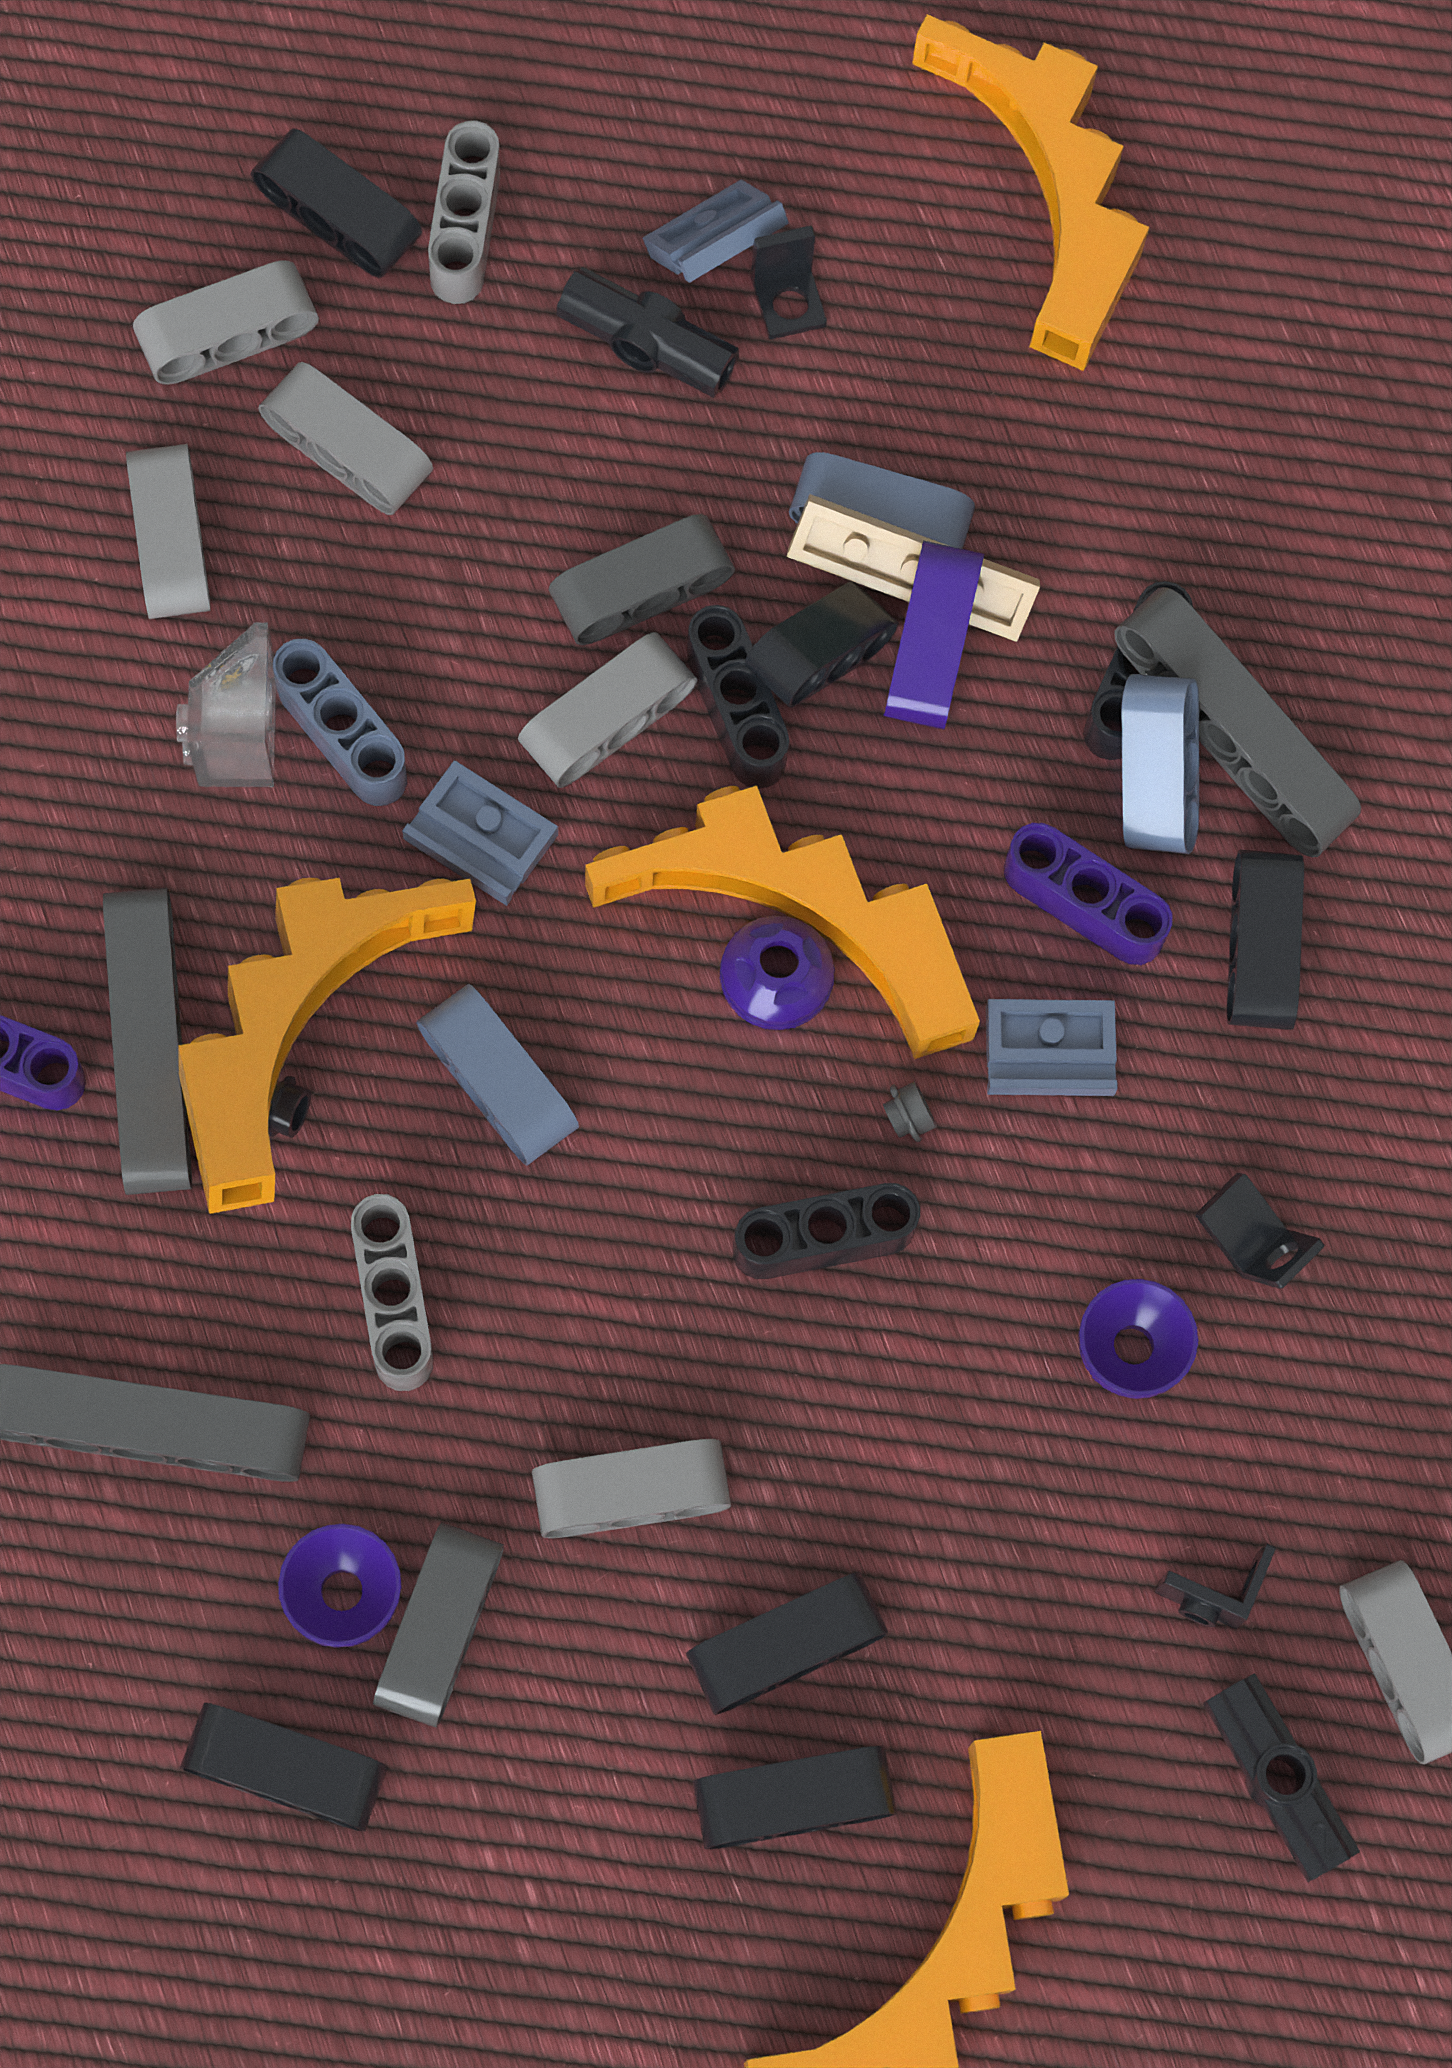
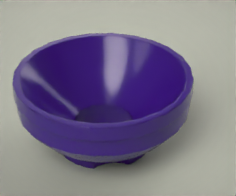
[719,915,835,1030]
[1078,1279,1198,1399]
[278,1524,402,1648]

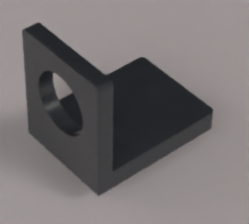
[751,226,827,340]
[1196,1173,1325,1289]
[1155,1543,1276,1629]

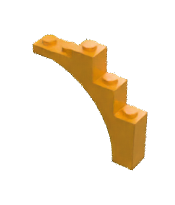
[912,14,1149,371]
[585,785,980,1059]
[178,878,476,1214]
[744,1731,1069,2068]

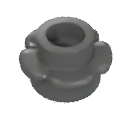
[883,1081,937,1142]

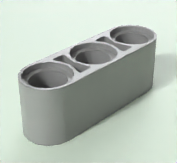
[428,121,500,304]
[133,261,319,384]
[258,362,434,515]
[126,444,211,619]
[518,632,698,788]
[351,1194,433,1391]
[532,1439,731,1538]
[1339,1560,1452,1765]

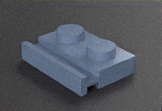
[643,180,789,283]
[402,760,558,906]
[985,999,1117,1096]

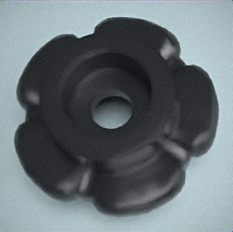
[268,1076,311,1138]

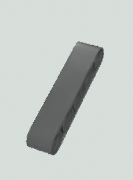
[1114,587,1361,857]
[103,887,192,1195]
[0,1364,310,1482]

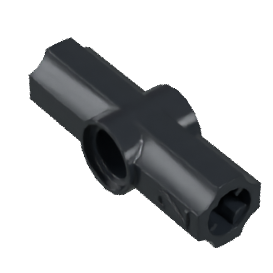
[557,266,740,398]
[1203,1673,1360,1882]

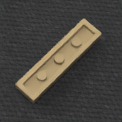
[787,494,1040,642]

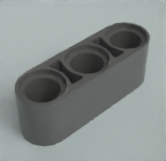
[548,514,735,645]
[373,1522,505,1728]

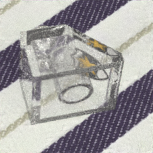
[176,622,277,787]

